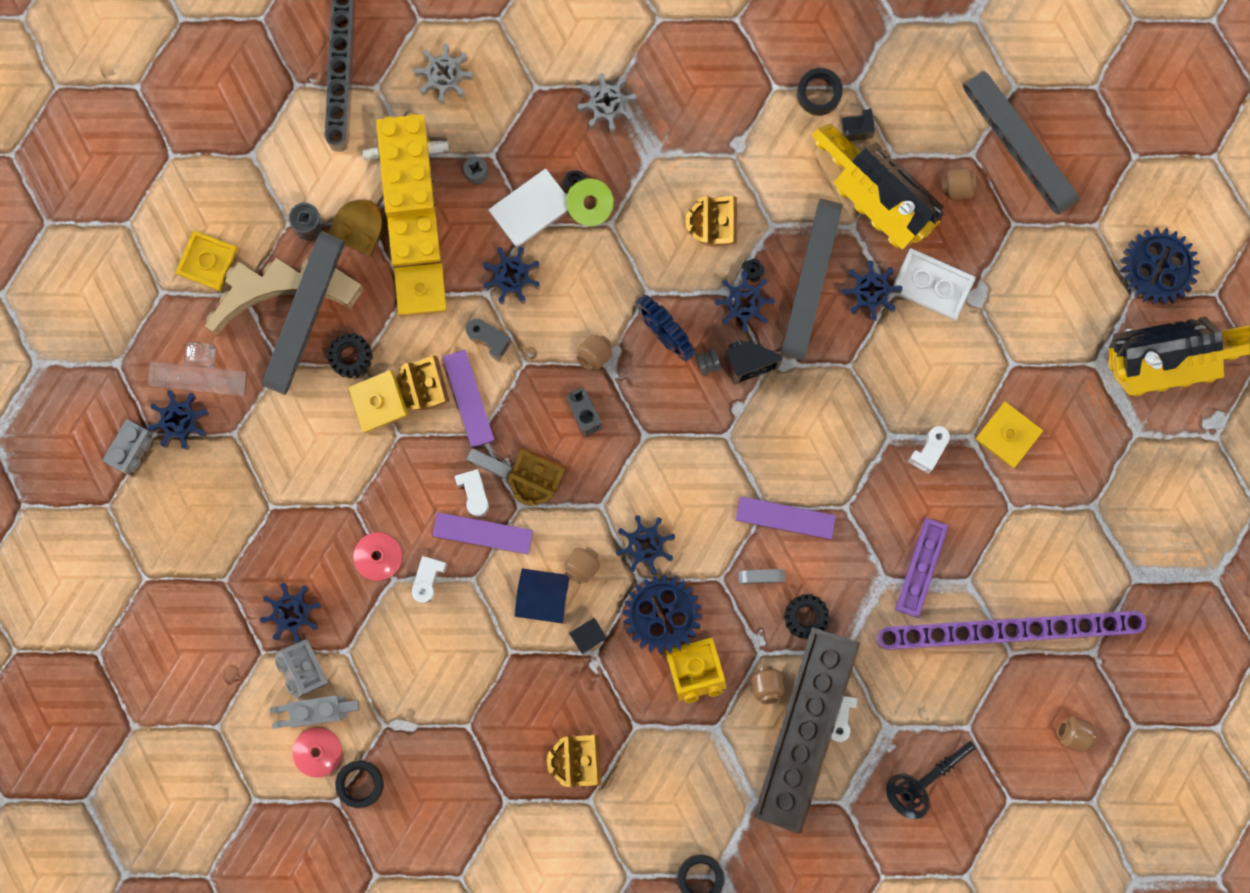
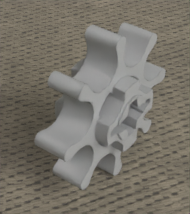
[414,44,474,105]
[578,73,636,133]

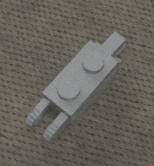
[270,695,360,729]

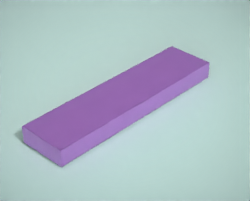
[443,350,495,448]
[735,496,836,540]
[433,512,533,555]
[895,518,949,618]

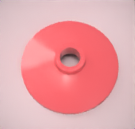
[353,532,402,581]
[293,728,342,777]

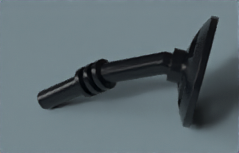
[886,741,976,819]

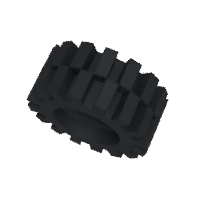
[327,333,373,379]
[784,594,830,639]

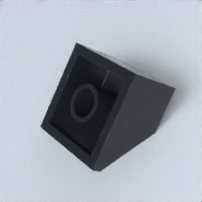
[724,340,783,385]

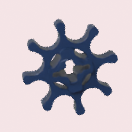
[483,247,540,305]
[842,260,903,322]
[714,271,775,332]
[148,391,209,450]
[616,515,675,575]
[260,583,322,643]

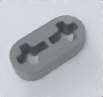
[466,449,512,480]
[738,569,785,584]

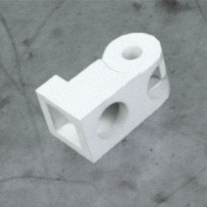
[908,426,950,474]
[455,469,489,518]
[412,556,448,603]
[831,697,857,742]

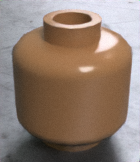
[942,168,978,200]
[577,335,612,370]
[564,547,600,584]
[751,666,785,704]
[1057,716,1096,752]

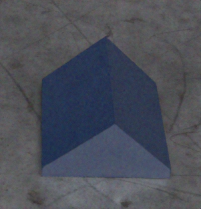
[515,568,570,624]

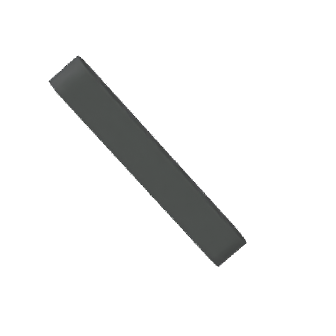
[325,0,356,152]
[963,71,1079,215]
[781,198,843,361]
[262,231,345,395]

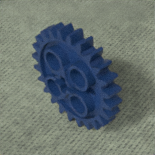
[1120,227,1200,306]
[635,294,696,362]
[623,575,703,655]

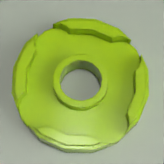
[566,178,614,226]

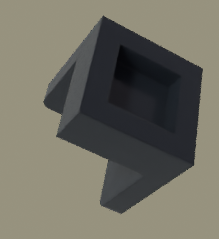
[842,109,875,141]
[569,618,606,655]

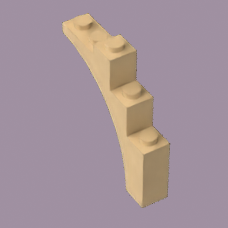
[205,258,364,336]

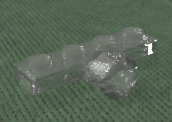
[148,342,248,396]

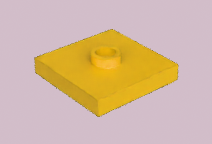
[175,230,239,292]
[394,263,447,316]
[348,370,409,433]
[974,401,1043,469]

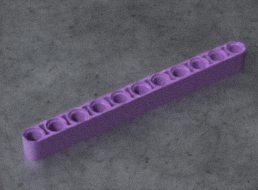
[876,611,1147,650]

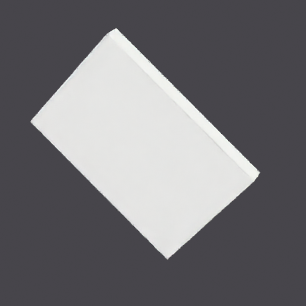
[488,168,568,249]
[892,248,976,322]

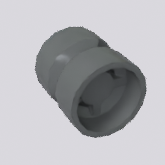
[289,203,324,241]

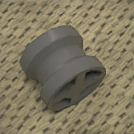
[463,157,488,185]
[695,348,721,377]

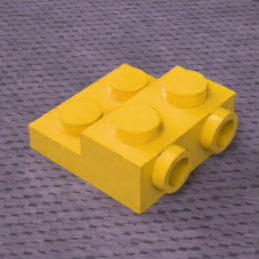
[665,637,727,703]

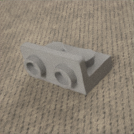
[102,419,153,476]
[275,639,328,699]

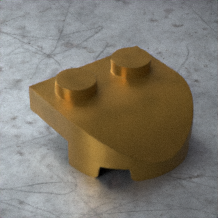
[686,195,737,246]
[328,199,386,256]
[396,355,450,410]
[508,447,567,506]
[547,735,602,787]

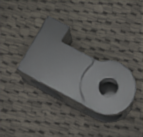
[466,319,512,362]
[566,387,603,438]

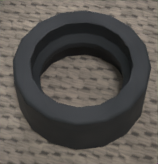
[797,67,843,116]
[335,761,384,808]
[677,854,725,893]

